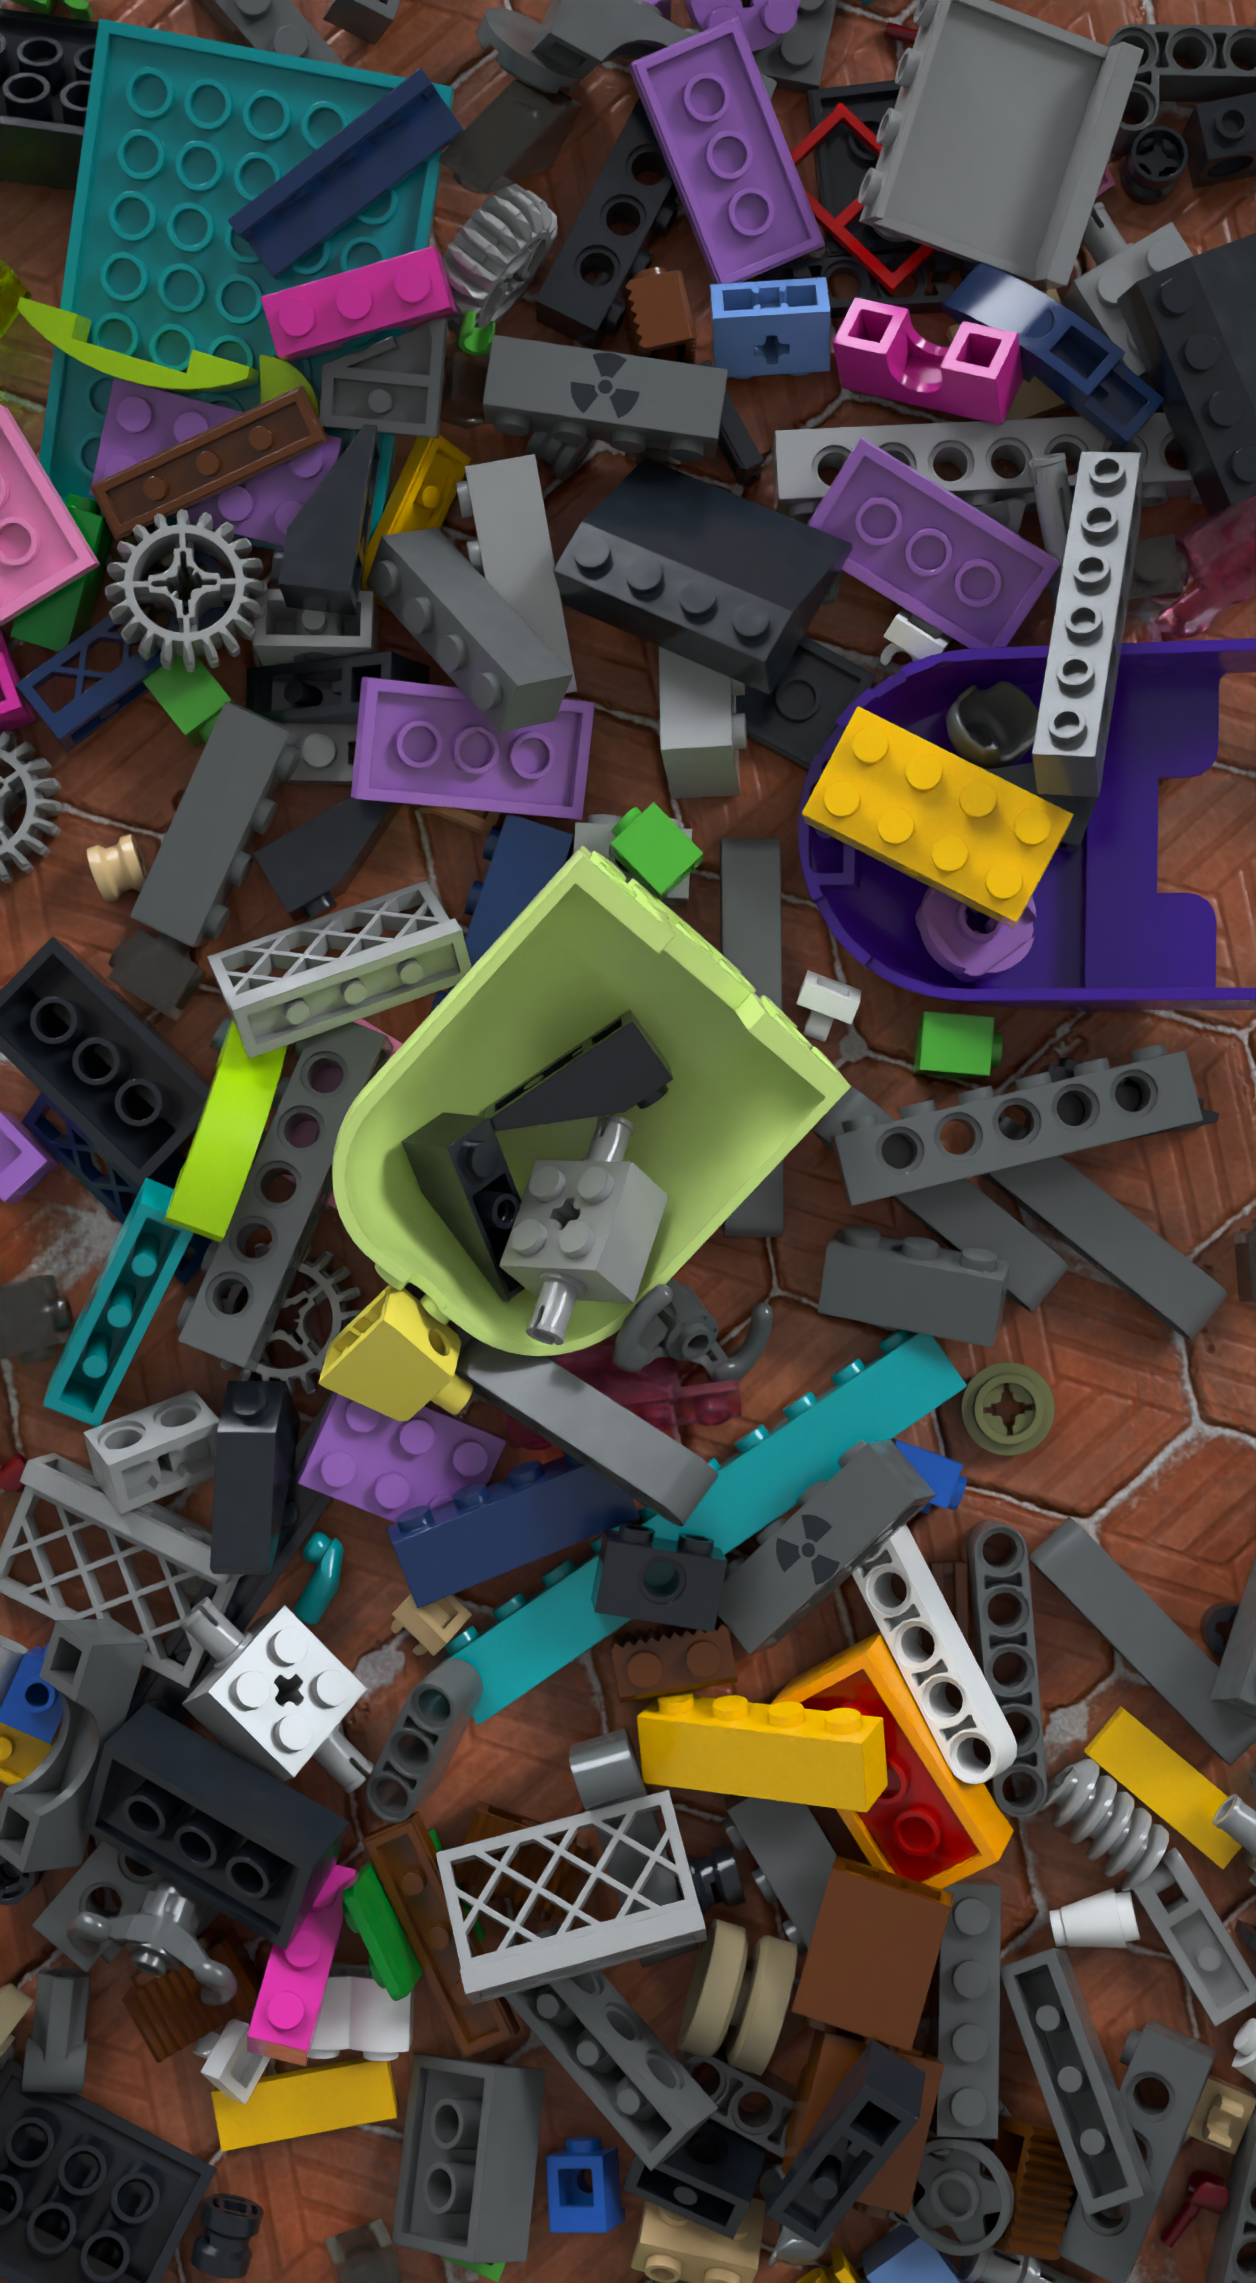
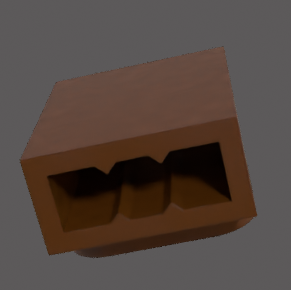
[791,1855,954,2053]
[781,2028,944,2219]

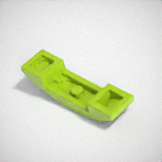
[17,297,260,394]
[163,1018,287,1242]

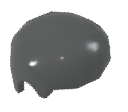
[946,681,1039,769]

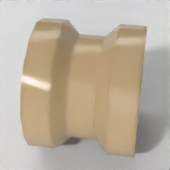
[87,834,149,904]

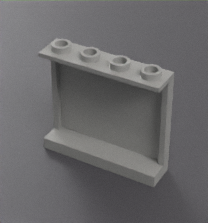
[858,0,1144,290]

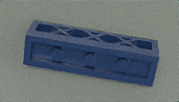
[228,68,465,280]
[15,551,232,752]
[21,1092,213,1285]

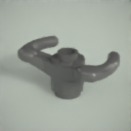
[612,1279,773,1387]
[66,1881,237,2006]

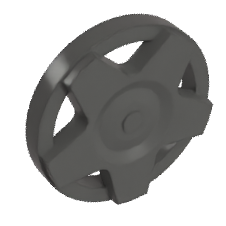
[905,2136,1014,2256]

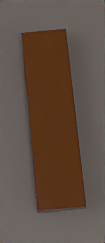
[90,385,330,541]
[361,1811,520,2059]

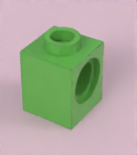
[142,655,233,747]
[610,802,704,901]
[913,1011,1003,1080]

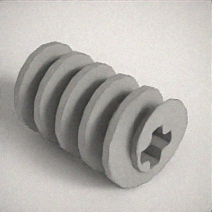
[1039,1759,1169,1891]

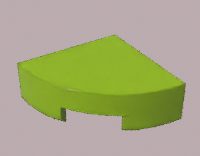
[260,355,320,417]

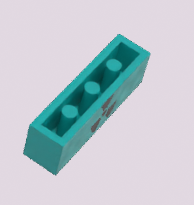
[43,1177,194,1427]

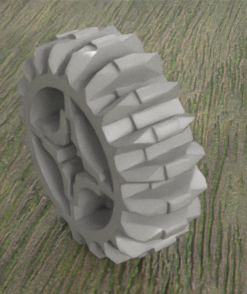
[442,183,558,334]
[105,509,268,672]
[0,731,64,883]
[220,1243,363,1397]

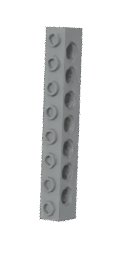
[772,413,1203,523]

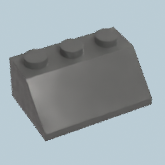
[392,2054,546,2263]

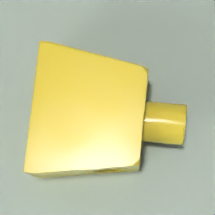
[318,1285,473,1422]

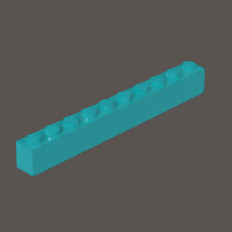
[439,1329,967,1726]

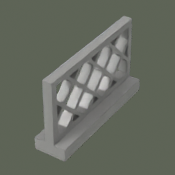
[207,881,472,1058]
[0,1452,244,1688]
[436,1790,707,2005]

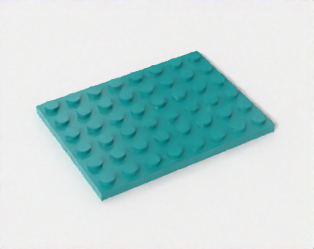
[39,18,455,550]

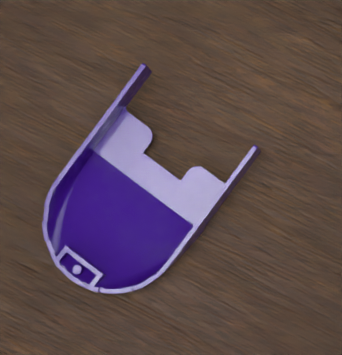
[798,638,1256,1012]

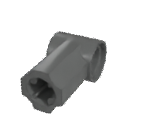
[22,1967,91,2094]

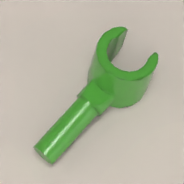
[445,310,496,361]

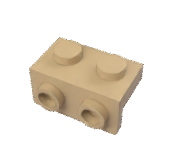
[631,2198,766,2283]

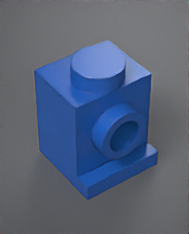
[891,1437,967,1514]
[546,2135,626,2233]

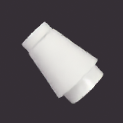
[1049,1887,1140,1948]

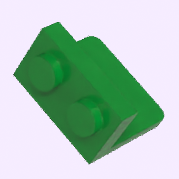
[342,1828,485,2001]

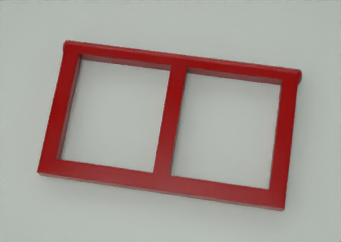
[790,103,936,294]

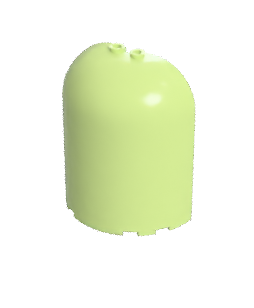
[332,846,851,1356]

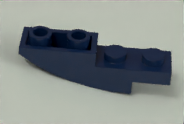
[941,262,1165,450]

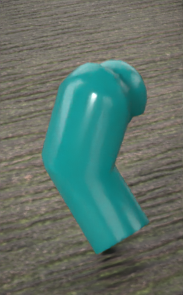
[293,1532,344,1624]

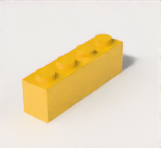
[637,1691,888,1813]

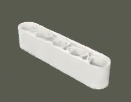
[852,1524,1017,1784]

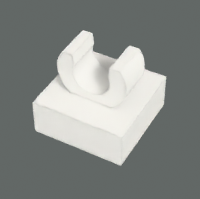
[880,608,952,666]
[796,970,862,1042]
[192,2019,270,2105]

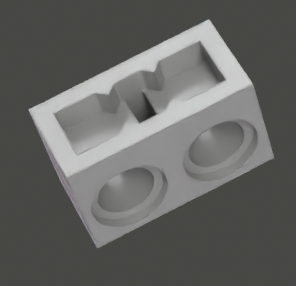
[83,1389,220,1515]

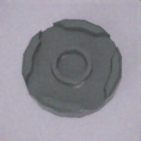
[476,7,582,95]

